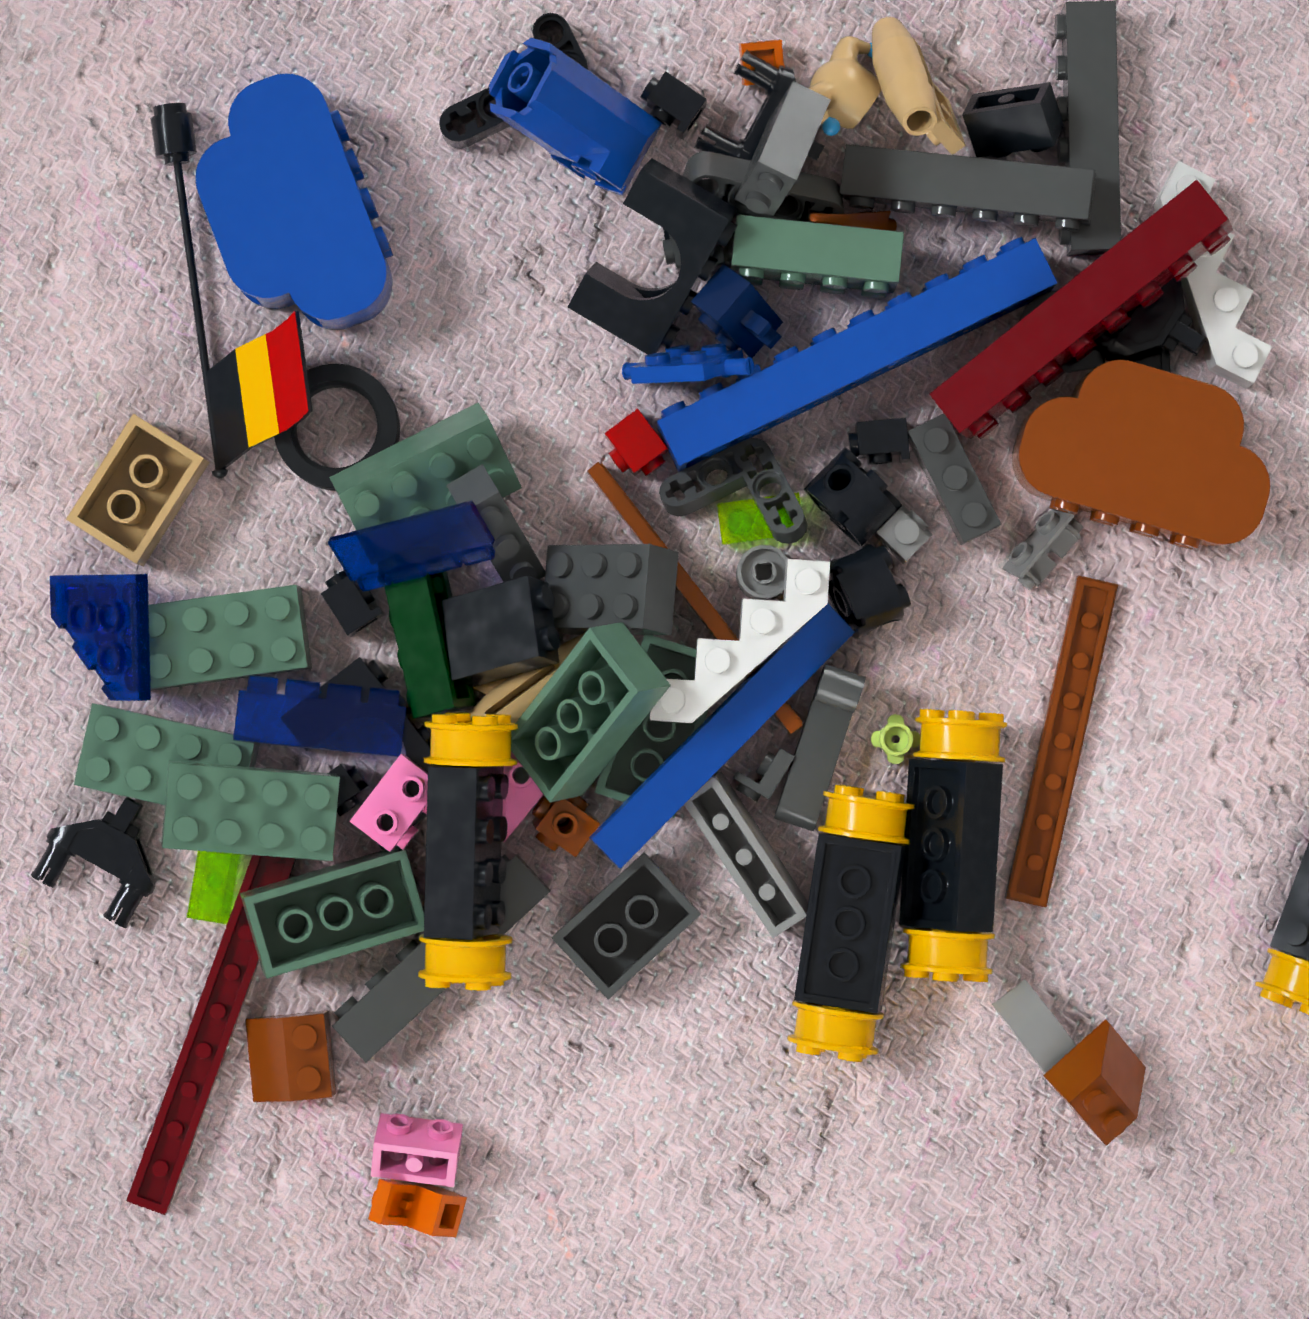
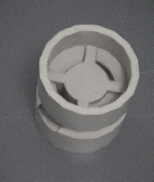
[736,545,788,600]

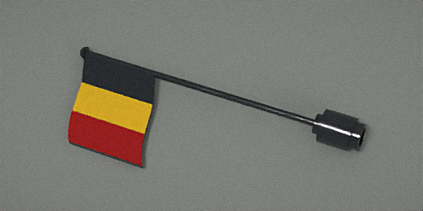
[150,103,313,478]

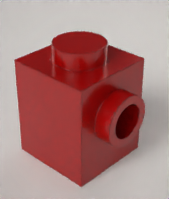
[605,409,668,476]

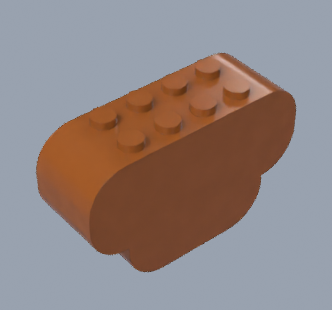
[1012,360,1270,550]

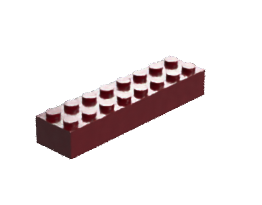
[929,180,1233,439]

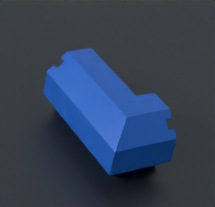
[489,38,662,196]

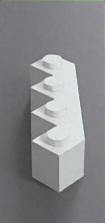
[1153,161,1272,389]
[650,559,830,723]

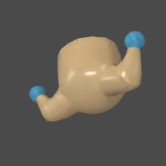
[809,36,881,136]

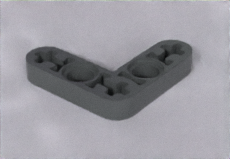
[659,438,808,544]

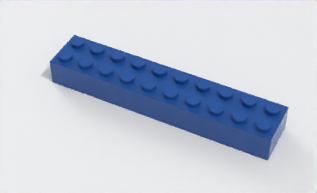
[657,237,1057,472]

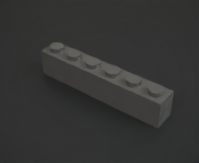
[1054,1,1121,256]
[839,144,1097,231]
[332,854,551,1063]

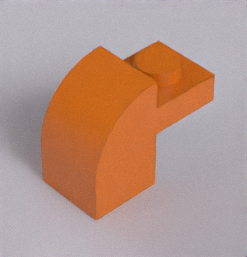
[368,1179,467,1238]

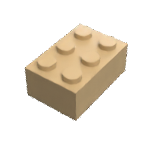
[66,414,210,567]

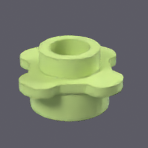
[871,714,920,764]

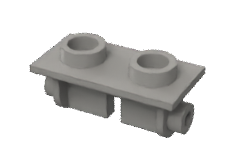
[1002,510,1084,590]

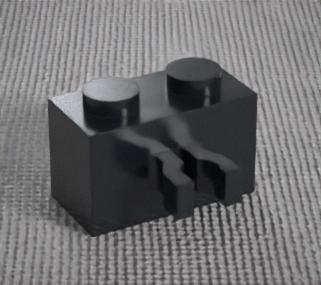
[962,82,1064,158]

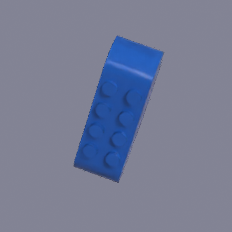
[195,74,393,330]

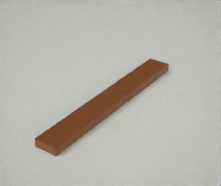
[587,462,803,735]
[1005,575,1118,908]

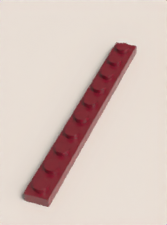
[126,855,297,1215]

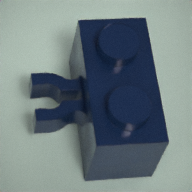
[691,264,783,358]

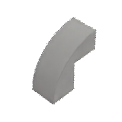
[992,979,1076,1074]

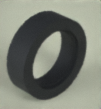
[274,364,400,491]

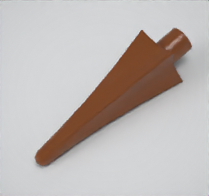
[809,210,897,231]

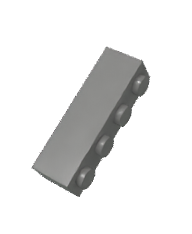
[684,771,808,938]

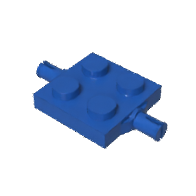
[622,344,754,384]

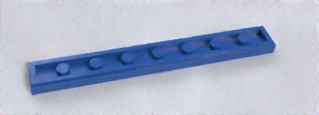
[589,603,855,869]

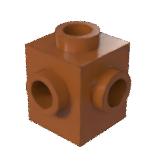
[532,795,600,857]

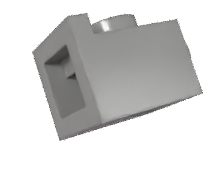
[874,505,933,564]

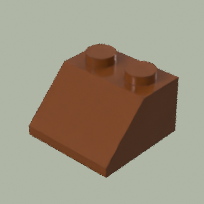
[245,1010,336,1102]
[1043,1019,1146,1146]

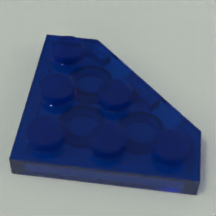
[50,574,151,701]

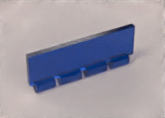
[328,500,495,592]
[233,675,406,757]

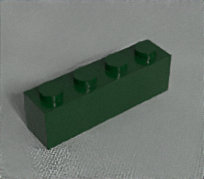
[379,544,476,719]

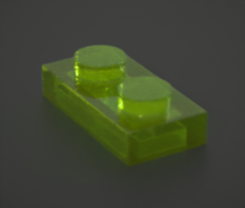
[717,492,801,546]
[187,851,241,924]

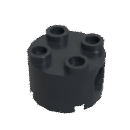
[803,447,903,547]
[828,544,911,639]

